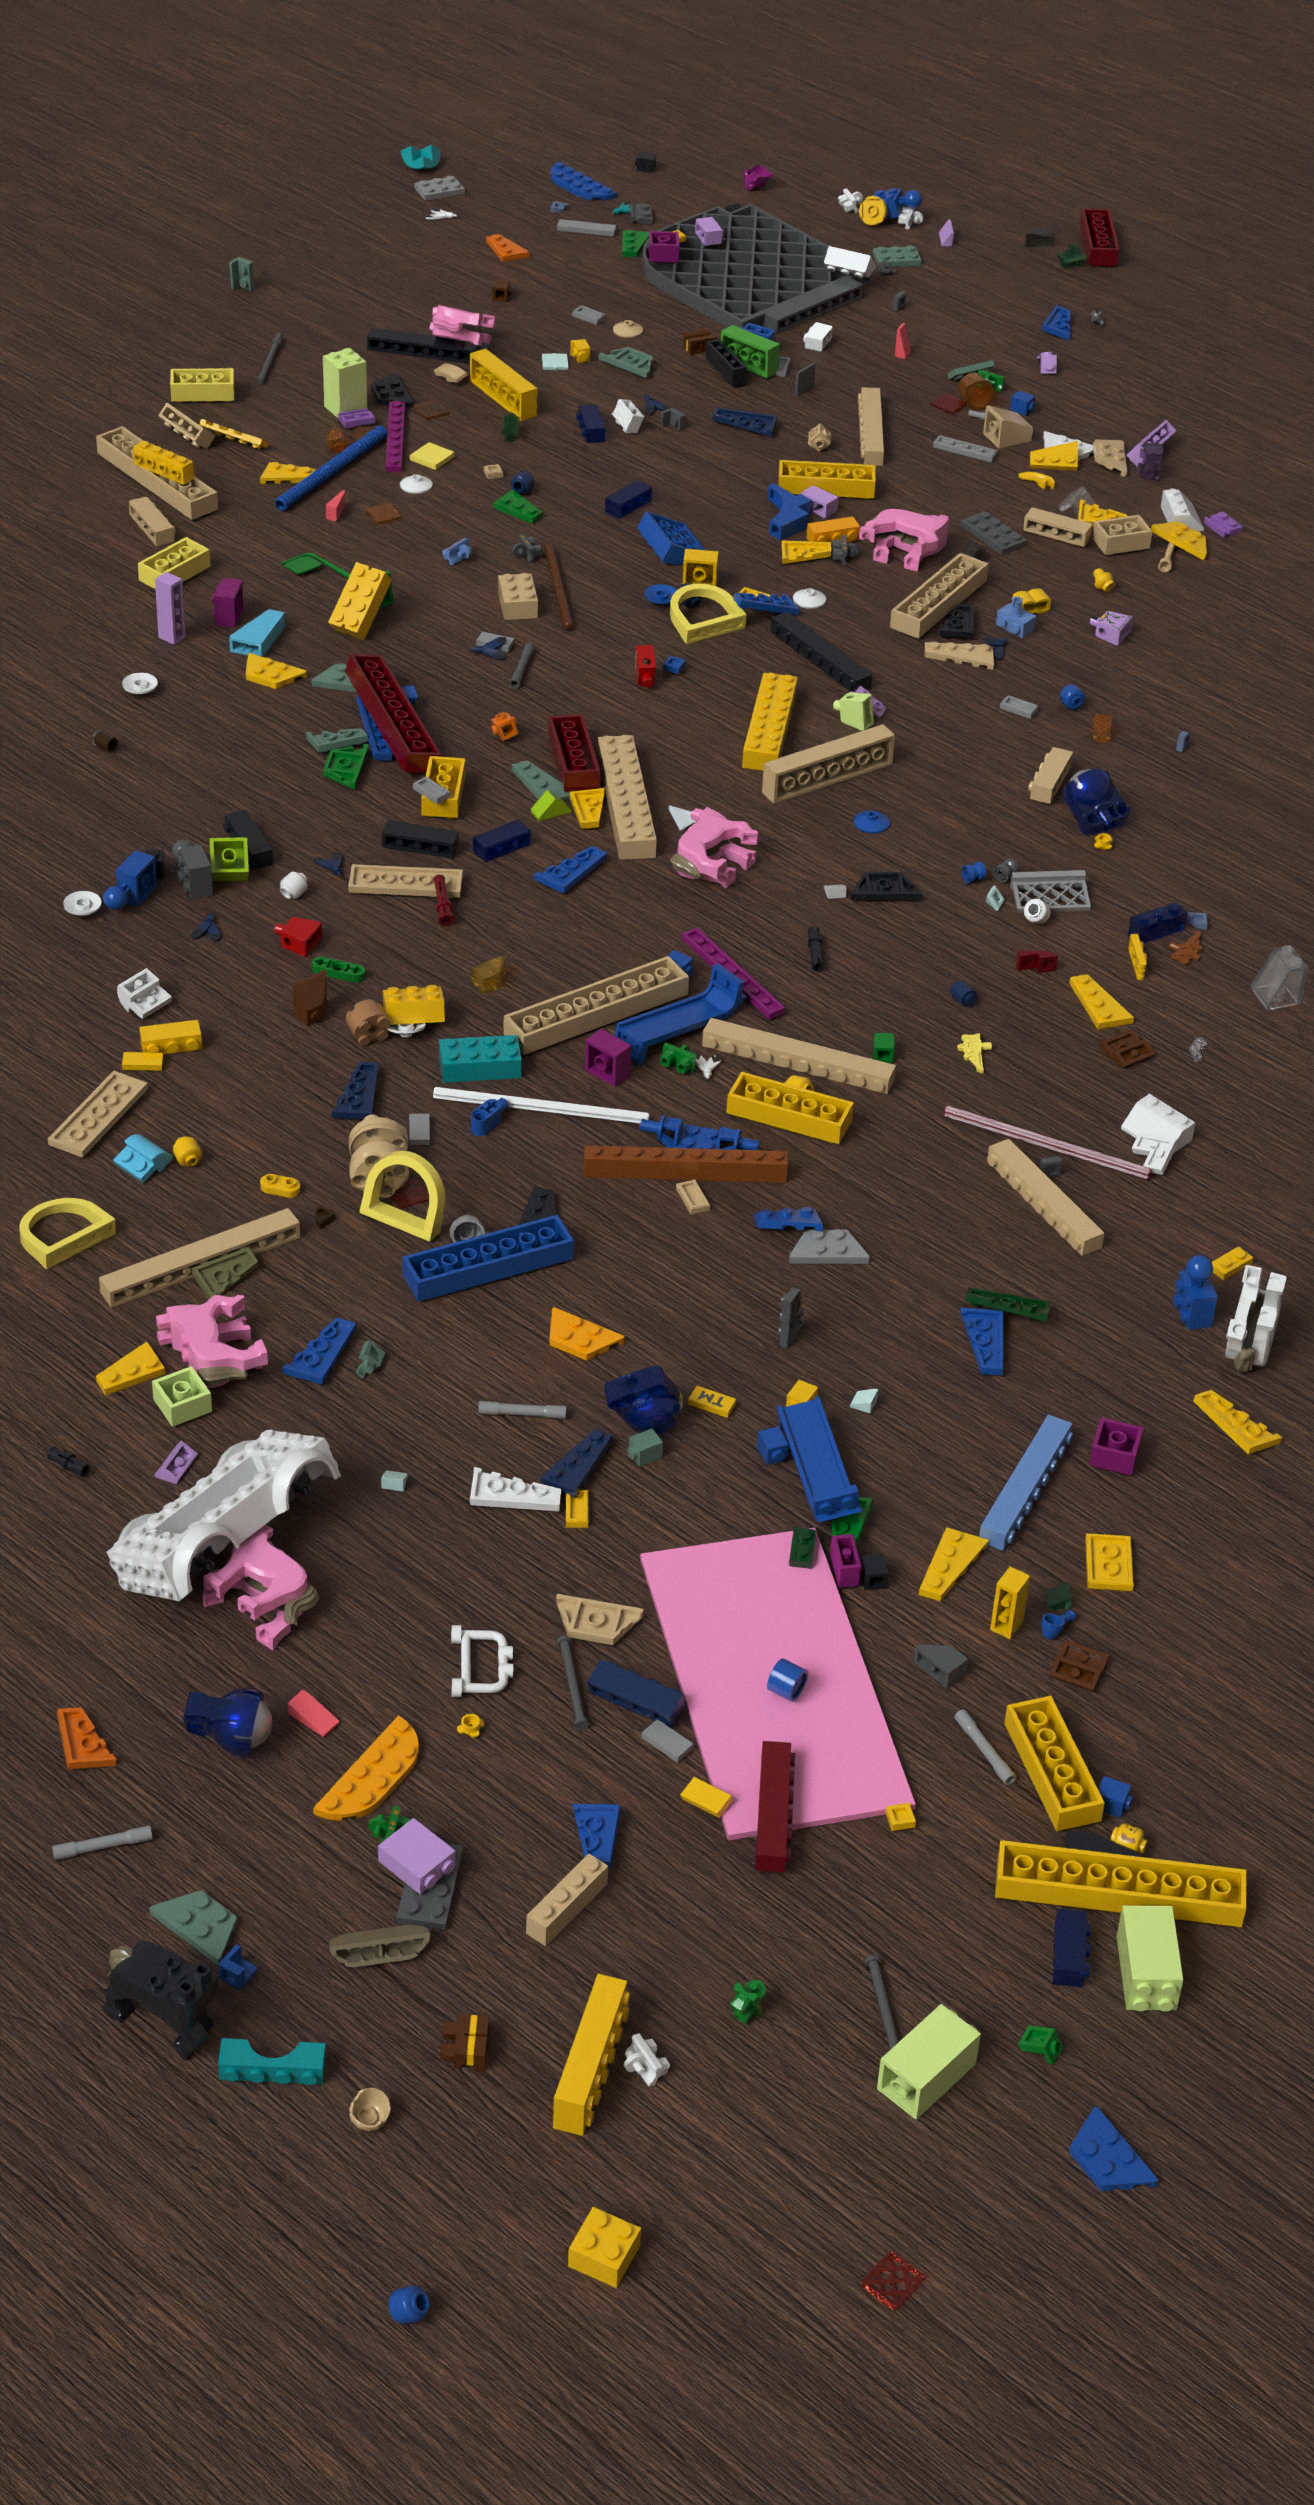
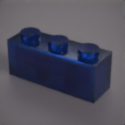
[576,404,605,443]
[605,480,652,519]
[473,819,531,863]
[1128,902,1187,943]
[1052,1908,1091,1987]

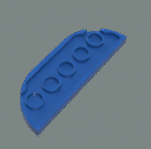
[551,162,617,201]

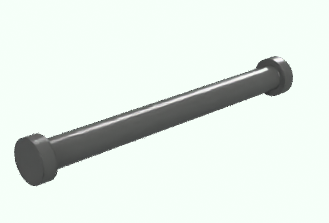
[557,1636,589,1730]
[865,1955,899,2050]

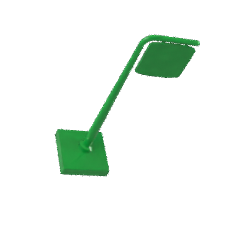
[281,553,394,609]

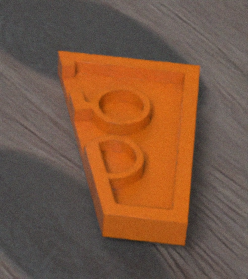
[57,1707,117,1769]

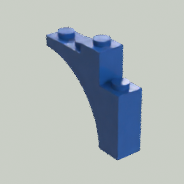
[768,483,812,541]

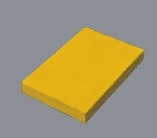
[1085,1533,1134,1591]

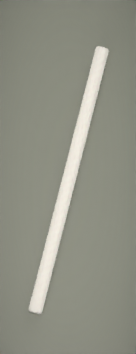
[433,1087,649,1124]

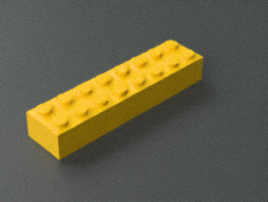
[742,673,798,771]

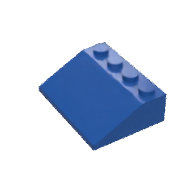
[637,511,705,565]

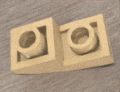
[434,363,467,384]

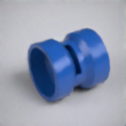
[961,861,986,883]

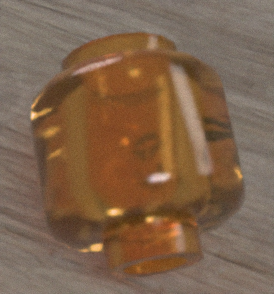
[325,428,348,452]

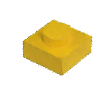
[885,1803,916,1831]

